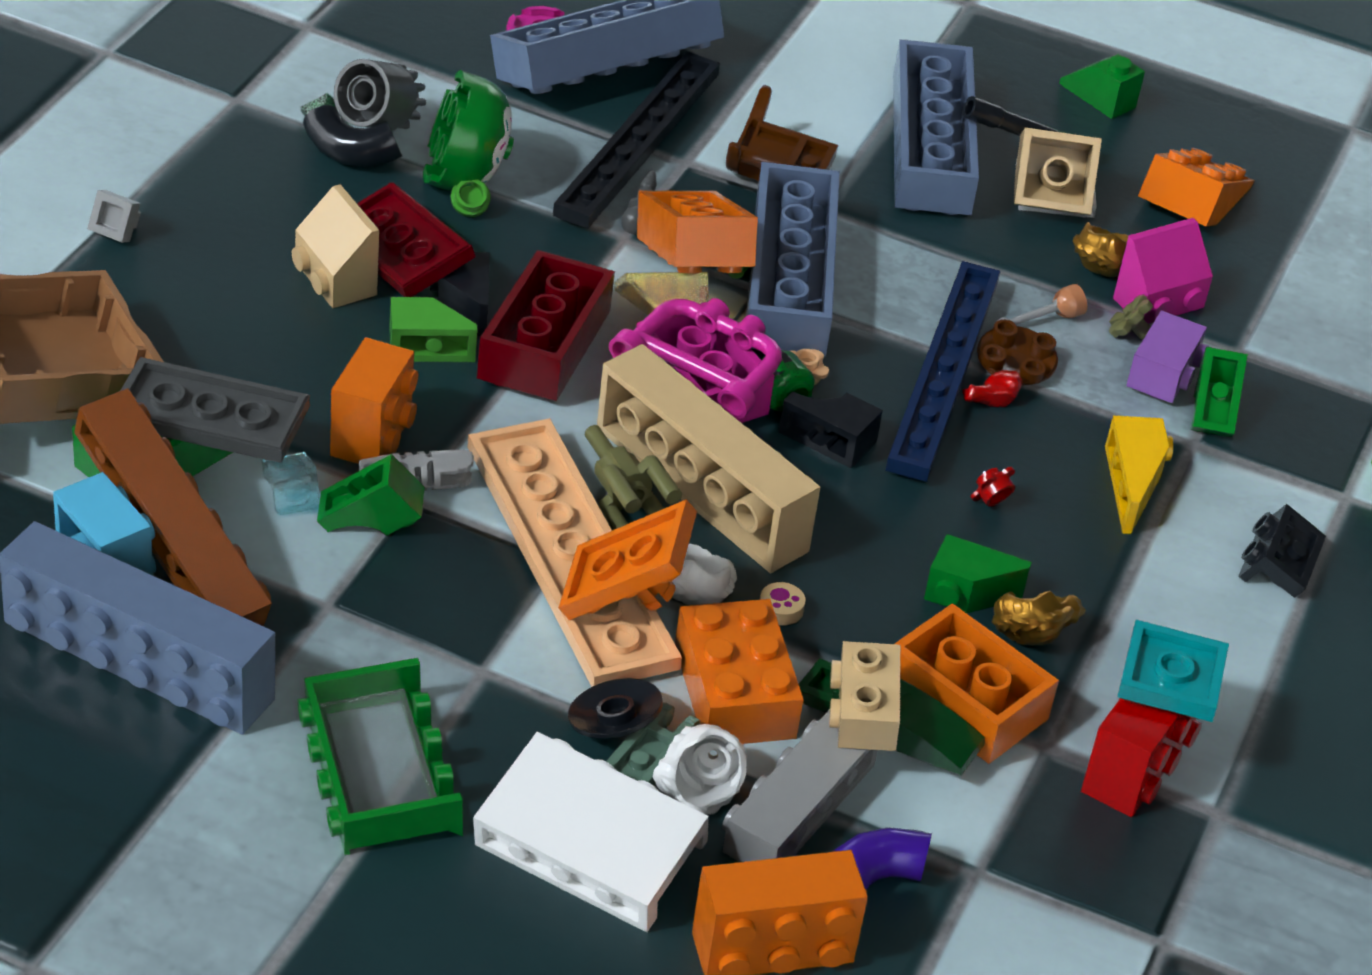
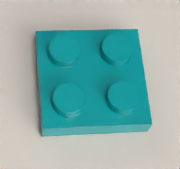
[1117,620,1229,722]

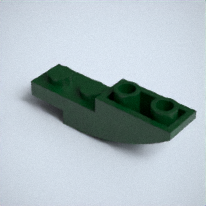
[799,658,985,775]

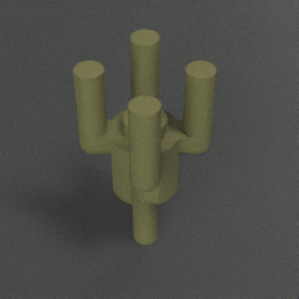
[584,425,682,530]

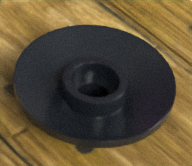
[568,679,663,738]

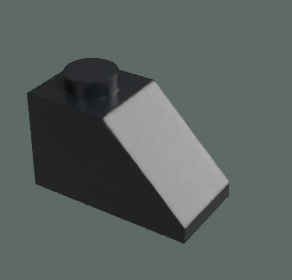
[430,252,489,336]

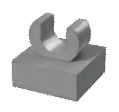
[87,190,141,243]

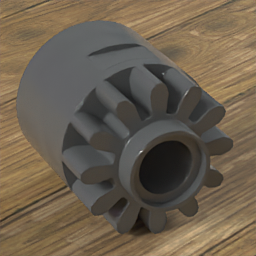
[334,59,426,131]

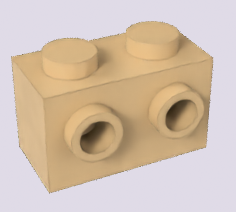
[829,641,901,751]

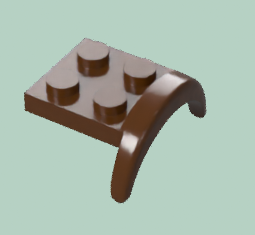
[726,85,838,182]

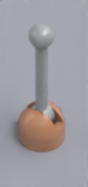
[997,284,1087,325]

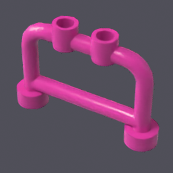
[609,298,782,419]

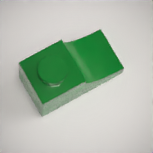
[317,454,425,536]

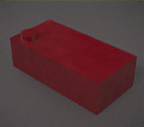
[476,250,615,401]

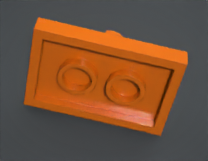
[558,499,697,620]

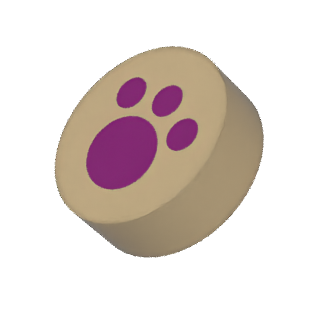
[760,582,806,626]

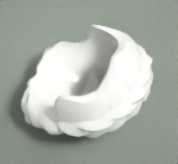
[672,544,737,606]
[652,724,747,815]

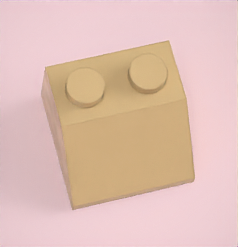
[1014,127,1102,215]
[292,184,379,308]

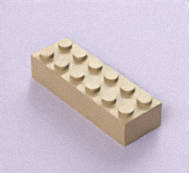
[597,344,820,574]

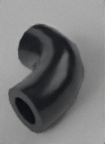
[303,105,403,168]

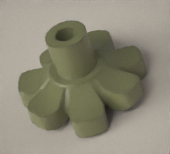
[1109,294,1153,340]

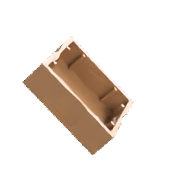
[0,270,164,424]

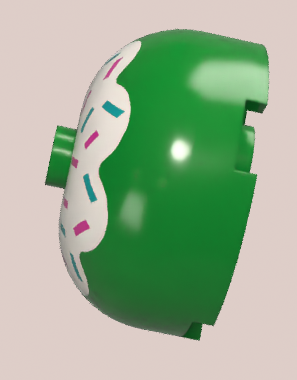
[423,70,514,191]

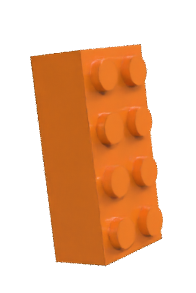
[637,191,758,274]

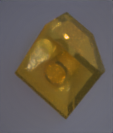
[614,272,709,315]

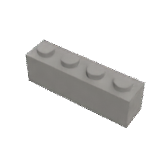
[722,709,878,862]

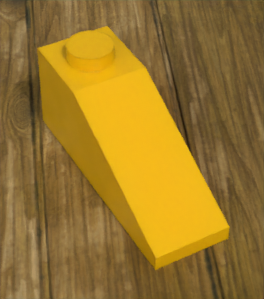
[1105,415,1173,534]

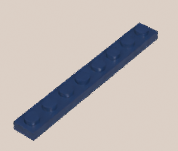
[885,261,1001,482]

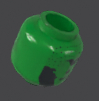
[761,350,815,412]

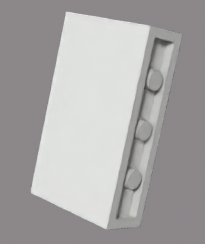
[473,732,709,932]

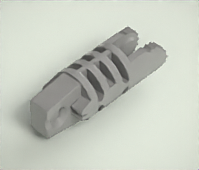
[358,449,474,491]

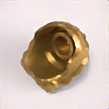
[1073,222,1128,277]
[992,591,1086,646]

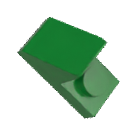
[1191,347,1248,438]

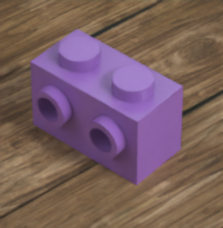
[1126,310,1209,403]

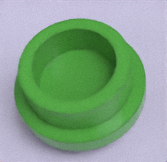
[451,179,491,217]

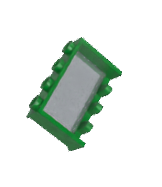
[297,658,463,855]

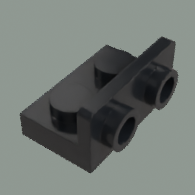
[1238,504,1326,598]

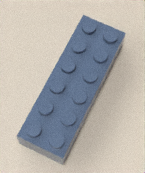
[490,0,724,94]
[893,39,979,216]
[746,162,840,357]
[0,521,275,735]

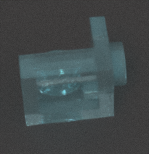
[261,452,320,515]

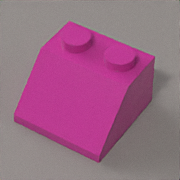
[1113,218,1213,324]

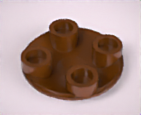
[977,319,1058,385]

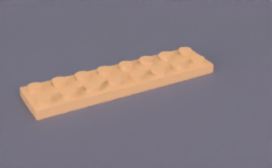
[467,418,682,687]

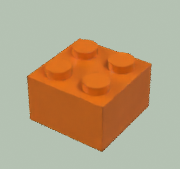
[330,337,419,464]

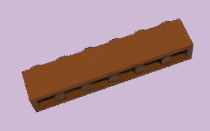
[74,388,272,627]

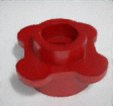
[970,467,1016,507]

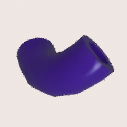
[833,827,932,892]

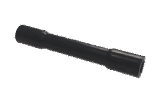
[962,96,1073,136]

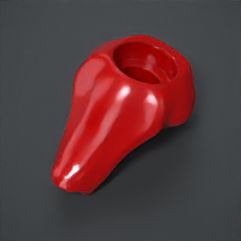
[962,370,1023,407]

